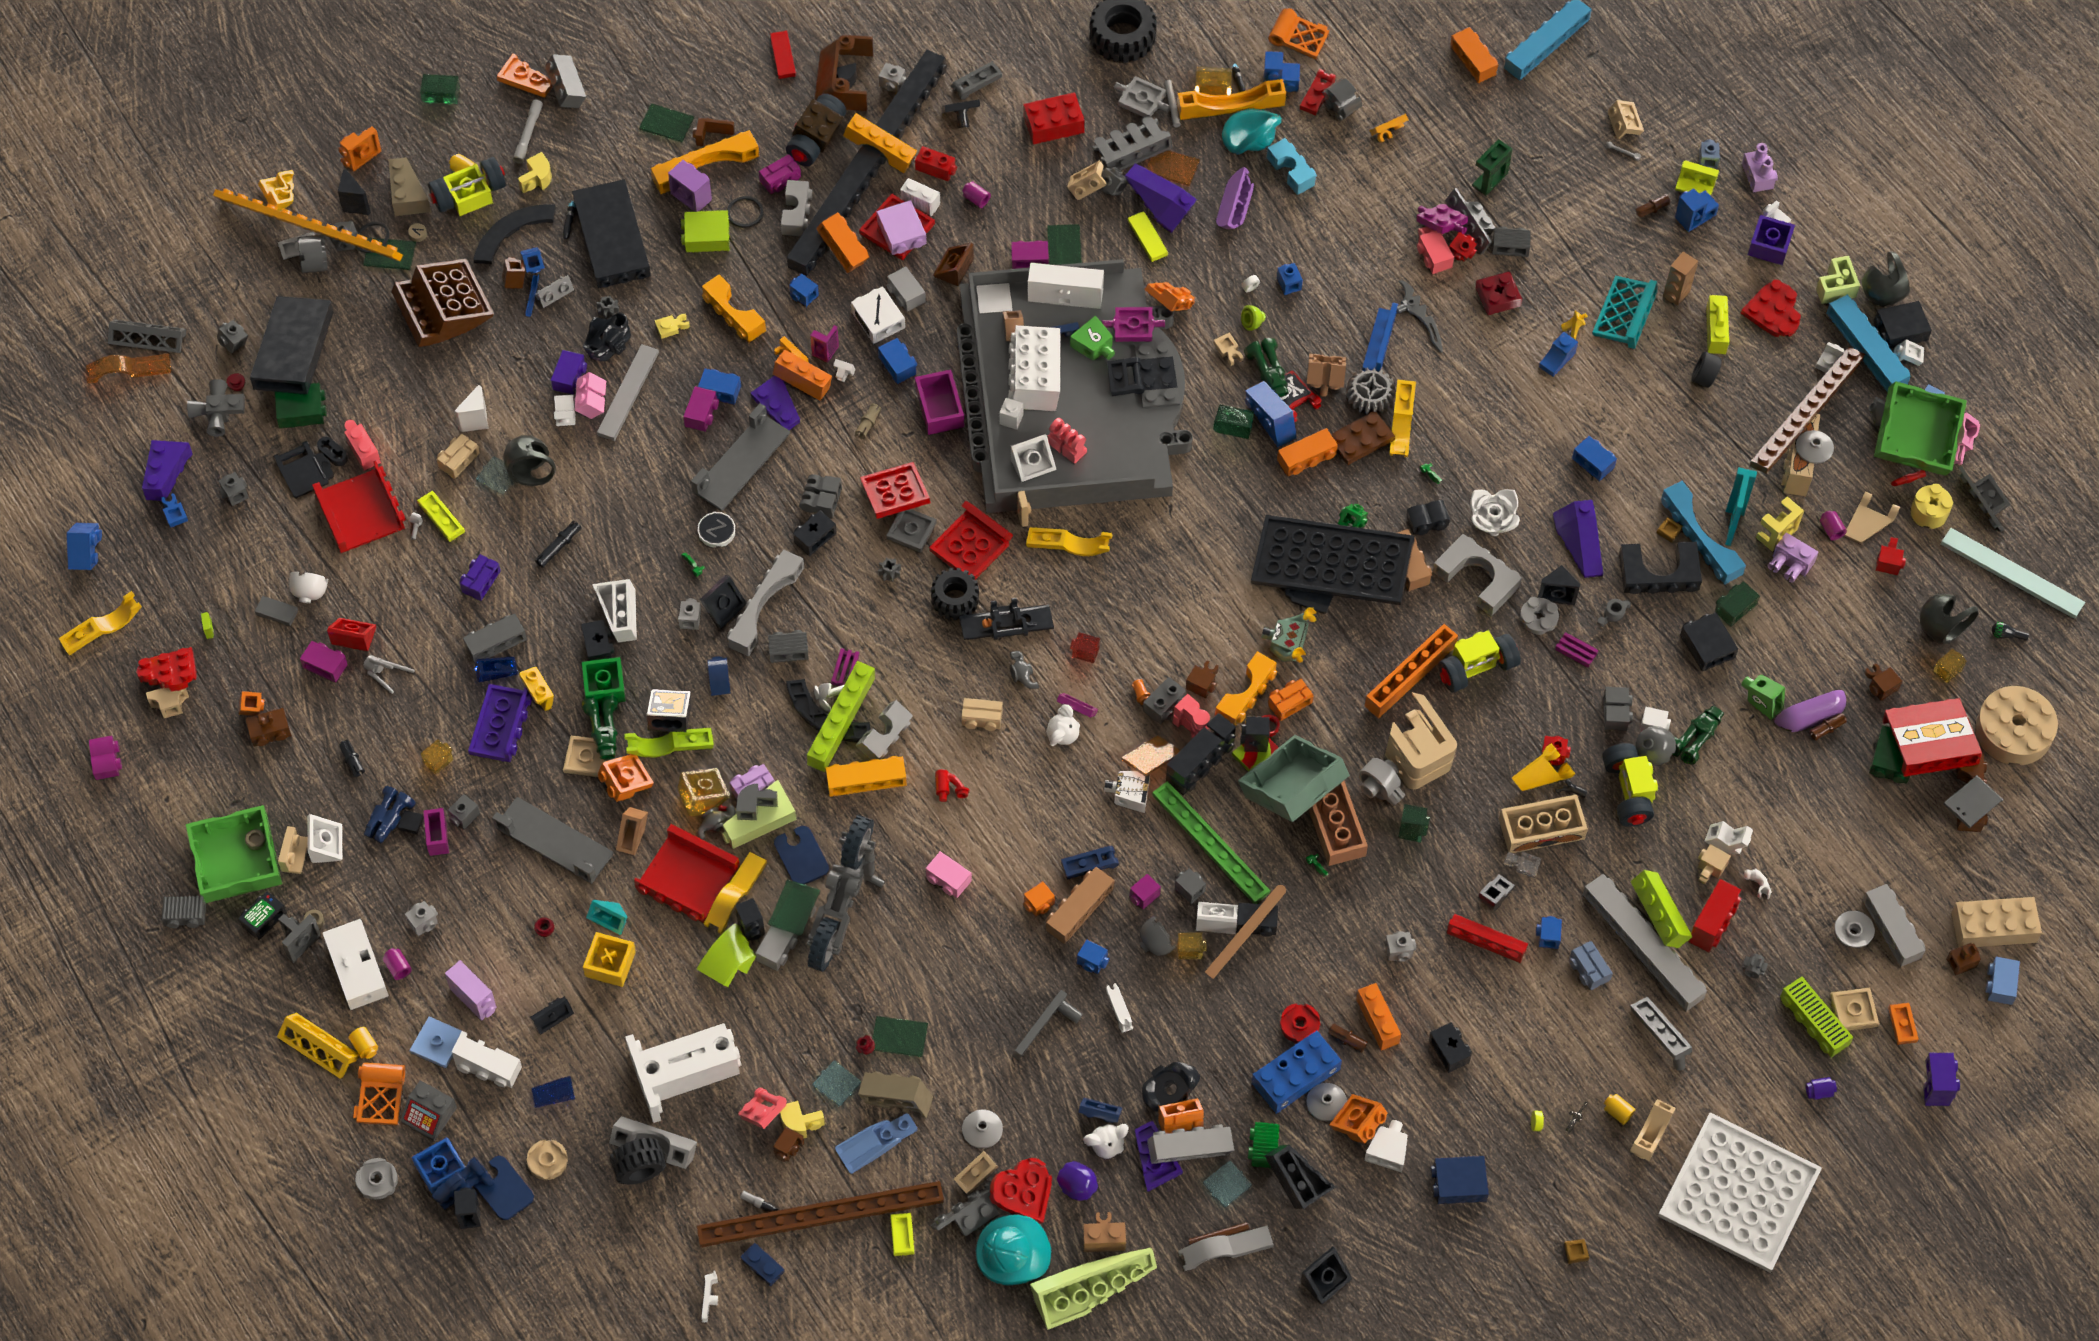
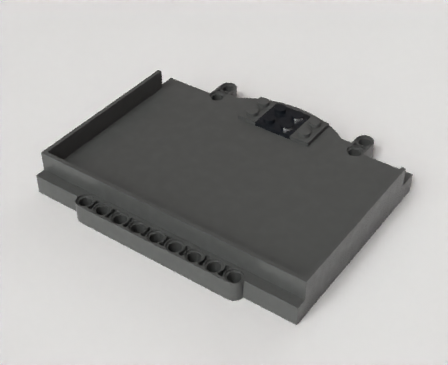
[957,259,1193,513]

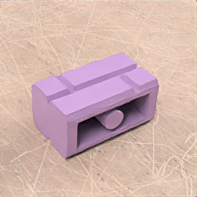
[729,764,775,799]

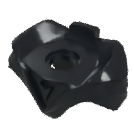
[582,312,631,361]
[1142,1062,1200,1112]

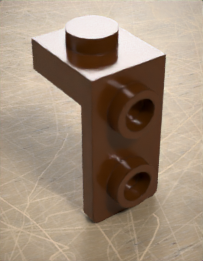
[693,118,735,146]

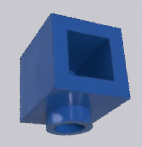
[520,247,545,273]
[1277,263,1303,295]
[789,273,819,307]
[1536,916,1562,949]
[1077,940,1109,974]

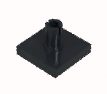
[941,99,980,129]
[699,575,747,629]

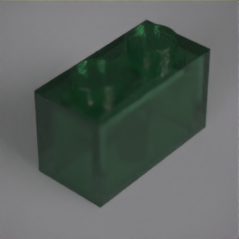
[420,74,460,104]
[1715,581,1760,627]
[1398,804,1430,843]

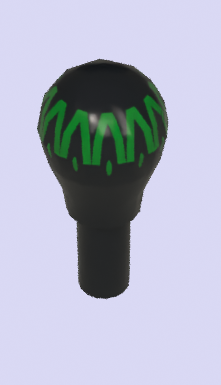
[1992,622,2029,641]

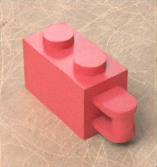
[1417,226,1454,274]
[344,420,381,471]

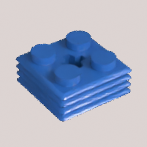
[412,1138,465,1194]

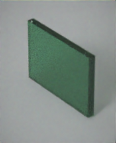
[639,103,694,142]
[1047,224,1082,265]
[363,237,416,270]
[768,879,820,936]
[872,1016,928,1057]

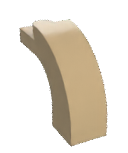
[1631,1099,1676,1161]

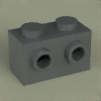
[1143,677,1186,725]

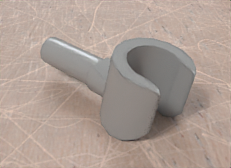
[409,512,423,540]

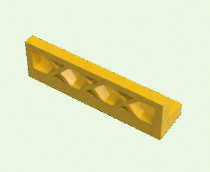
[277,1013,359,1079]

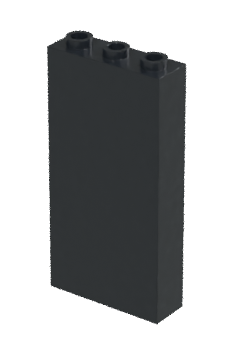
[572,179,651,288]
[250,296,333,394]

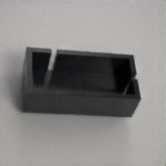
[1166,713,1236,796]

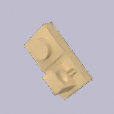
[954,1151,998,1195]

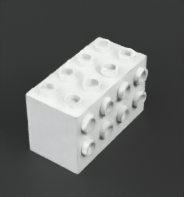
[1008,326,1060,411]

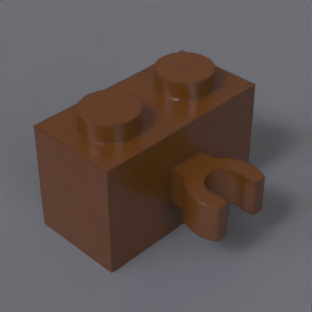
[245,708,292,747]

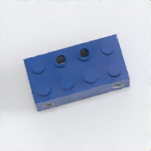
[1252,1030,1342,1114]

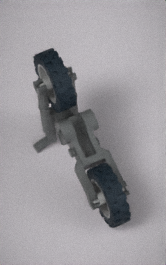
[807,815,885,972]

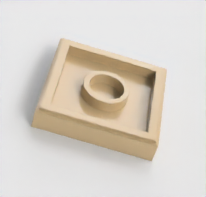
[563,735,606,777]
[1830,988,1879,1031]

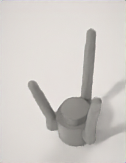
[364,655,414,694]

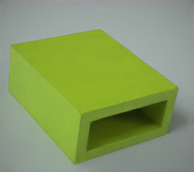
[681,210,730,252]

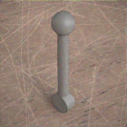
[1606,142,1641,161]

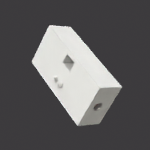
[1028,263,1104,309]
[322,919,389,1010]

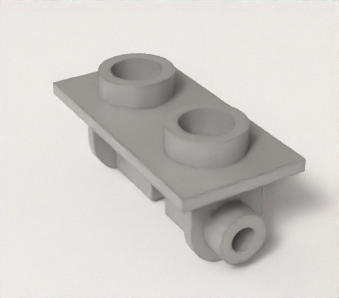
[535,275,574,308]

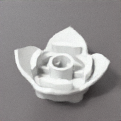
[1470,489,1520,536]

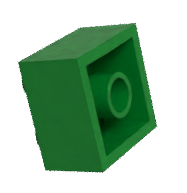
[582,657,626,705]

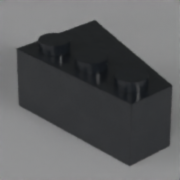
[1265,1145,1336,1209]

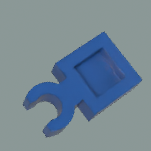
[162,493,188,528]

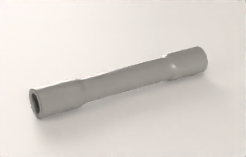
[513,100,543,163]

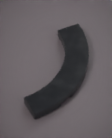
[473,204,556,264]
[786,679,871,743]

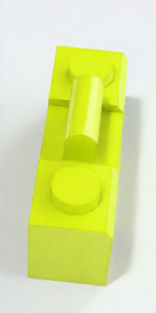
[1706,295,1729,354]

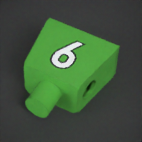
[1070,316,1115,360]
[1741,675,1785,720]

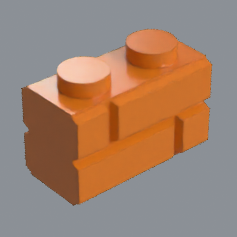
[1268,678,1314,721]
[1158,1098,1204,1134]

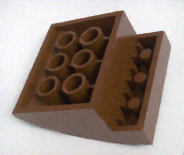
[391,259,494,347]

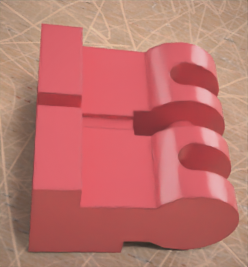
[1048,418,1087,464]
[1173,694,1210,738]

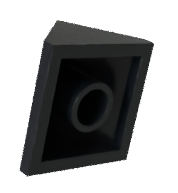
[337,169,371,215]
[1537,565,1580,605]
[1300,1247,1353,1304]

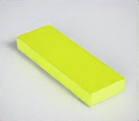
[1128,211,1168,262]
[417,490,465,542]

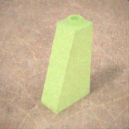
[722,780,796,849]

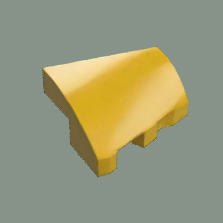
[258,170,294,211]

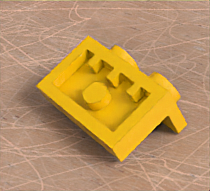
[519,667,554,711]

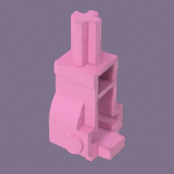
[1954,413,1980,465]

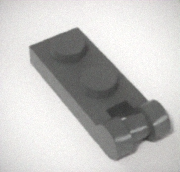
[951,61,1002,100]

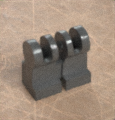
[799,474,842,518]

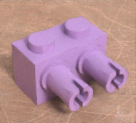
[1742,143,1777,192]
[1768,533,1818,582]

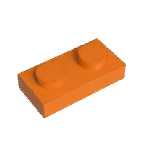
[1888,1003,1919,1045]

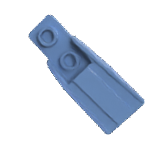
[835,1113,917,1174]

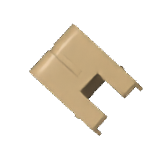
[1385,693,1457,790]

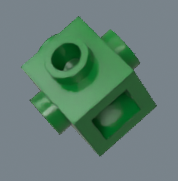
[1337,504,1368,528]

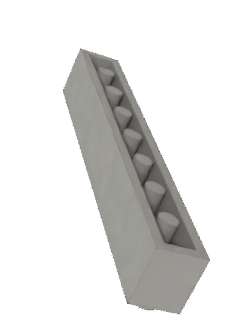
[1583,874,1707,1011]

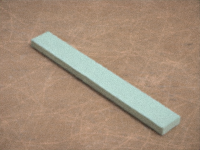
[1941,528,2085,619]

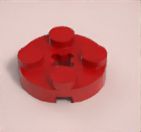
[1280,1003,1320,1044]

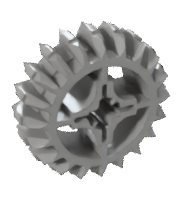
[1346,367,1396,415]

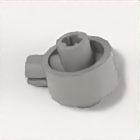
[1358,758,1405,806]

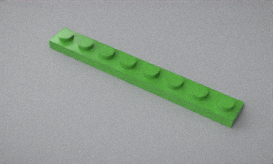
[1152,781,1270,904]

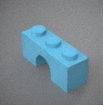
[1267,138,1316,195]

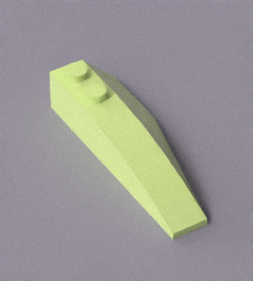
[1030,1248,1157,1329]

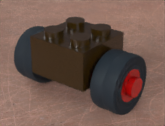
[786,94,846,166]

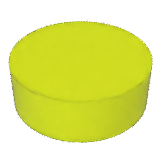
[1531,1111,1544,1131]

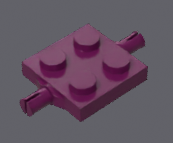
[1416,204,1468,234]
[1102,307,1165,342]

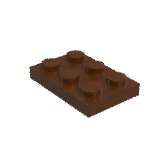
[1331,411,1395,465]

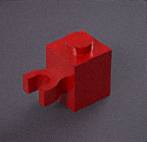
[1875,537,1906,575]

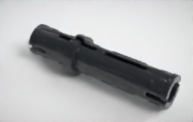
[534,520,582,568]

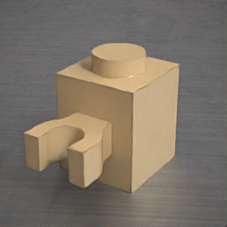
[1698,844,1731,884]

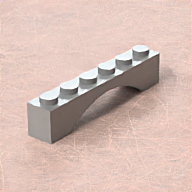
[727,549,804,656]

